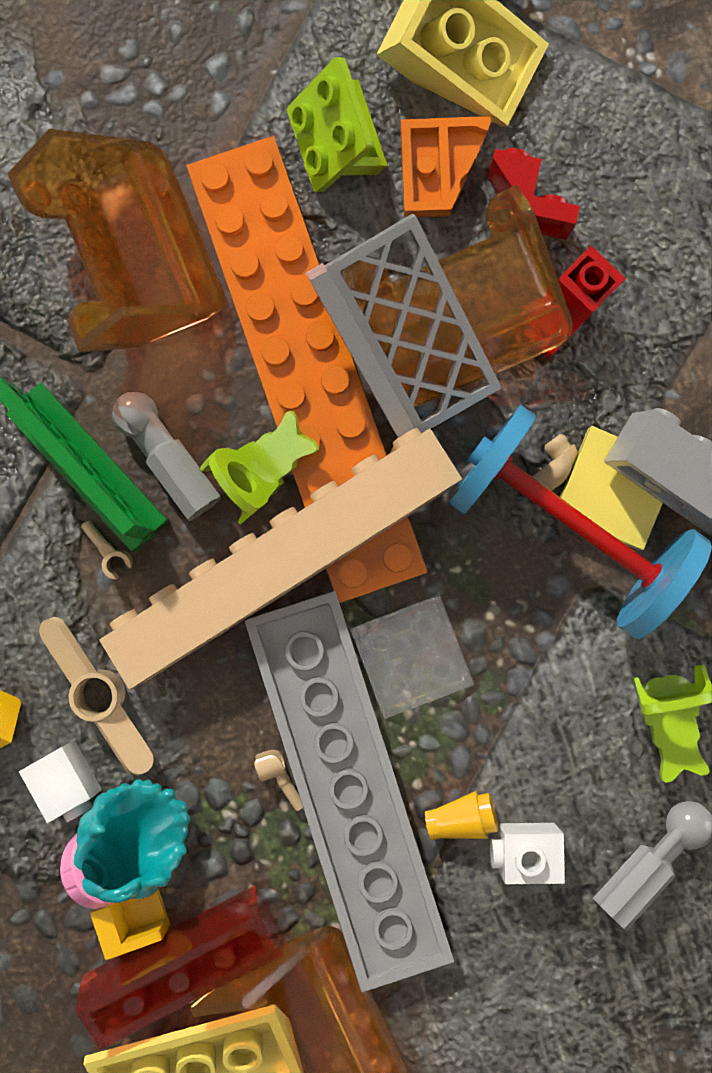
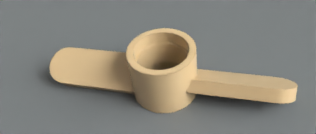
[39,617,154,775]

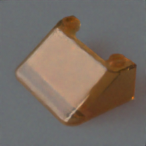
[342,185,572,406]

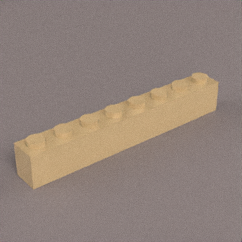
[99,428,463,690]

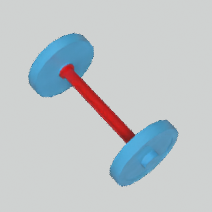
[448,404,712,639]

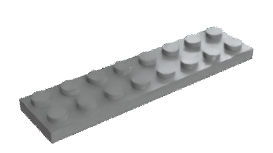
[244,591,454,992]

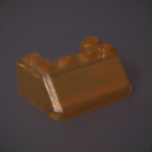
[8,129,224,352]

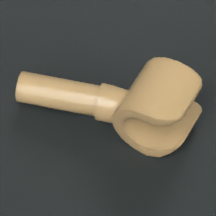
[81,520,133,580]
[254,749,303,811]

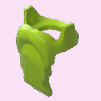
[199,411,319,525]
[633,665,712,783]

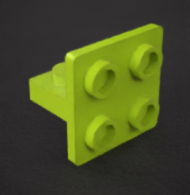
[287,57,388,192]

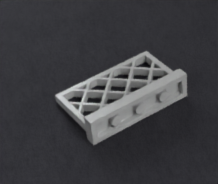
[305,214,502,438]

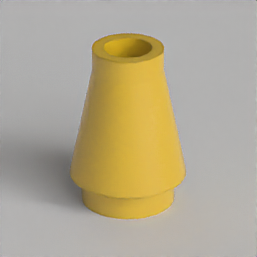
[425,790,498,840]

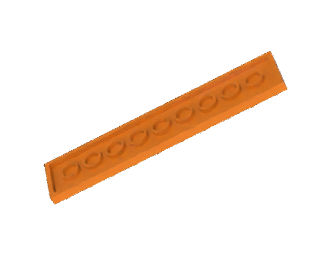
[186,135,428,603]

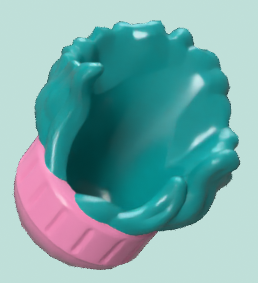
[60,779,190,909]

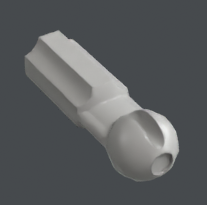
[112,392,221,522]
[593,801,712,931]

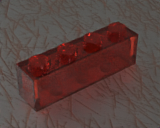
[75,885,281,1050]

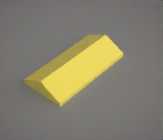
[83,1004,304,1073]

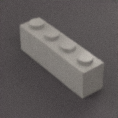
[604,408,712,536]

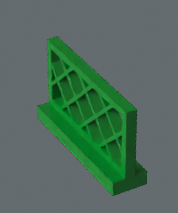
[0,376,170,552]

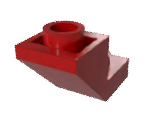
[487,148,580,240]
[515,245,626,359]

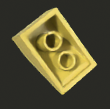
[376,0,549,127]

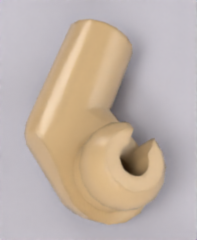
[532,434,578,491]

